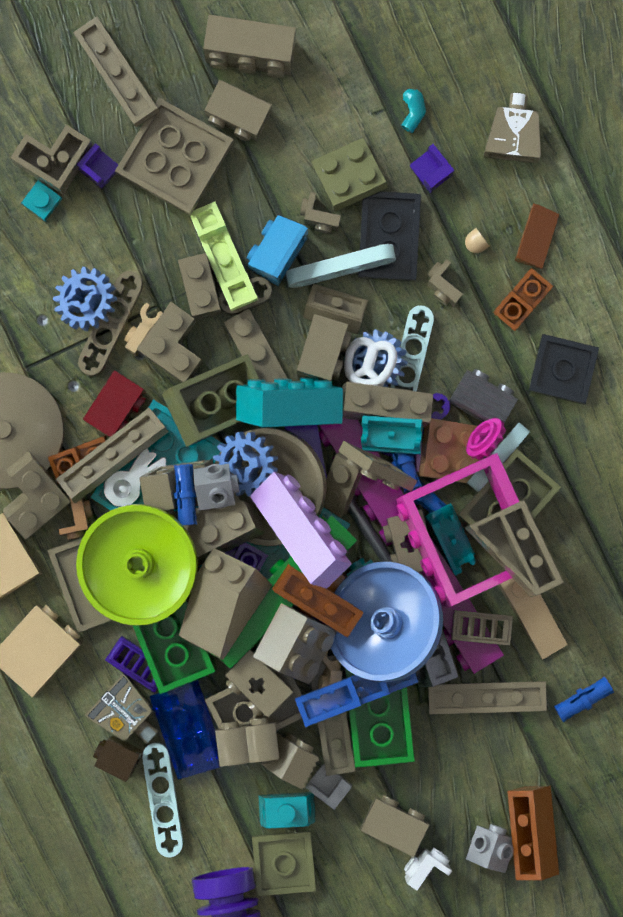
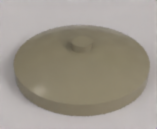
[0,372,64,489]
[214,427,327,546]

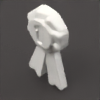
[104,448,167,506]

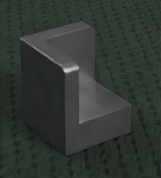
[306,764,352,810]

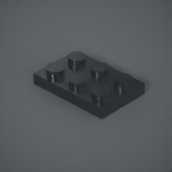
[358,191,421,282]

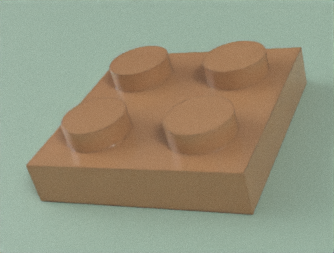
[418,418,478,484]

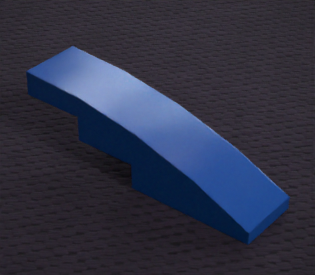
[295,672,419,727]

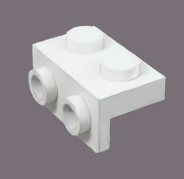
[404,847,452,890]

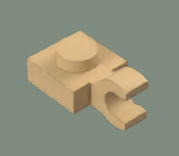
[124,303,162,356]
[318,651,342,689]

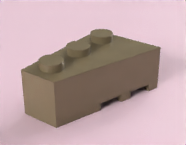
[465,500,564,597]
[171,501,266,567]

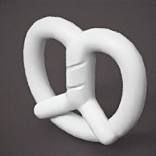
[344,337,397,386]

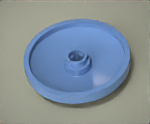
[327,562,443,682]

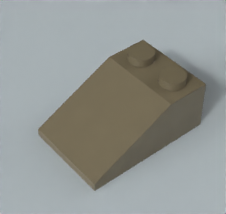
[179,548,272,660]

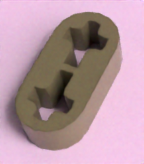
[219,277,272,315]

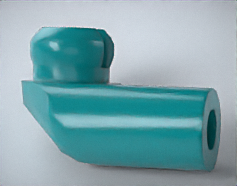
[401,89,426,133]

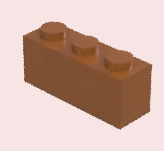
[507,786,559,880]

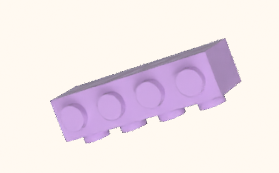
[250,472,351,588]

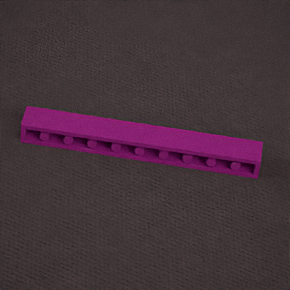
[318,418,504,674]

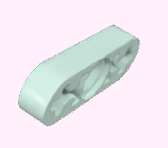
[467,422,530,492]

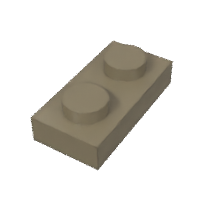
[324,452,362,517]

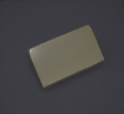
[303,284,368,334]

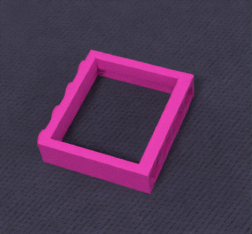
[396,453,519,608]

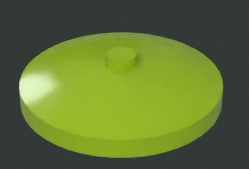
[76,504,198,625]

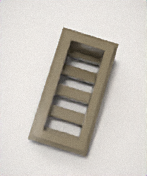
[451,610,513,645]

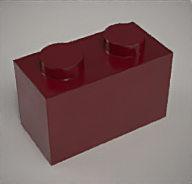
[83,370,147,437]

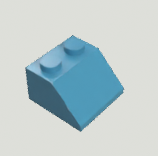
[246,215,308,286]

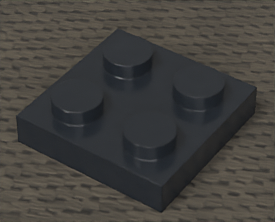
[528,334,599,405]

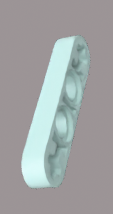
[286,244,396,288]
[390,306,434,391]
[142,742,183,857]

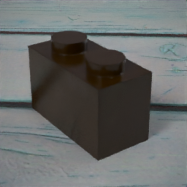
[93,736,143,782]

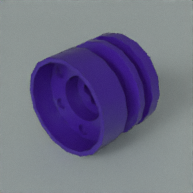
[191,867,261,917]

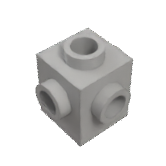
[193,464,239,510]
[466,824,513,873]

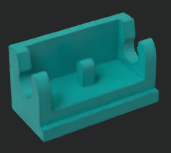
[361,416,423,455]
[425,503,476,575]

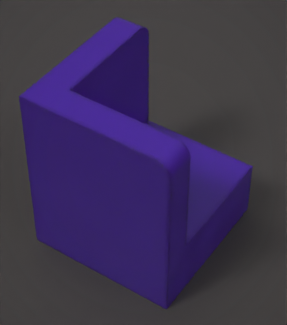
[77,143,118,190]
[410,144,454,193]

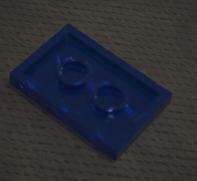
[149,680,220,780]

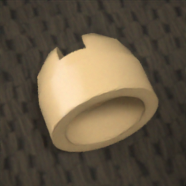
[465,228,490,253]

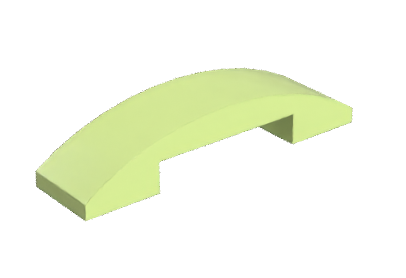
[190,202,258,311]

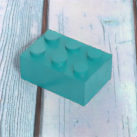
[236,377,343,427]

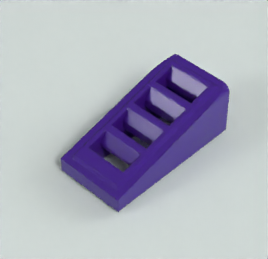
[105,636,158,693]

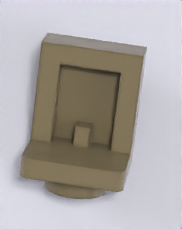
[300,192,341,234]
[427,259,463,307]

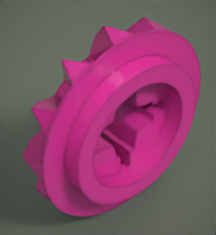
[466,418,506,460]

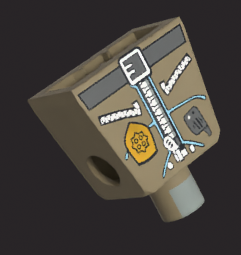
[85,673,158,744]

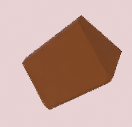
[514,203,559,269]

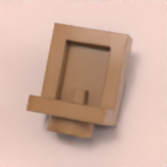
[58,497,93,540]

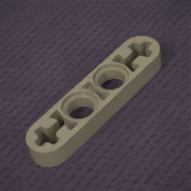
[78,271,143,377]

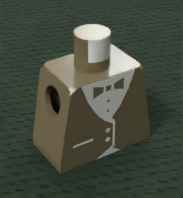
[483,93,541,164]

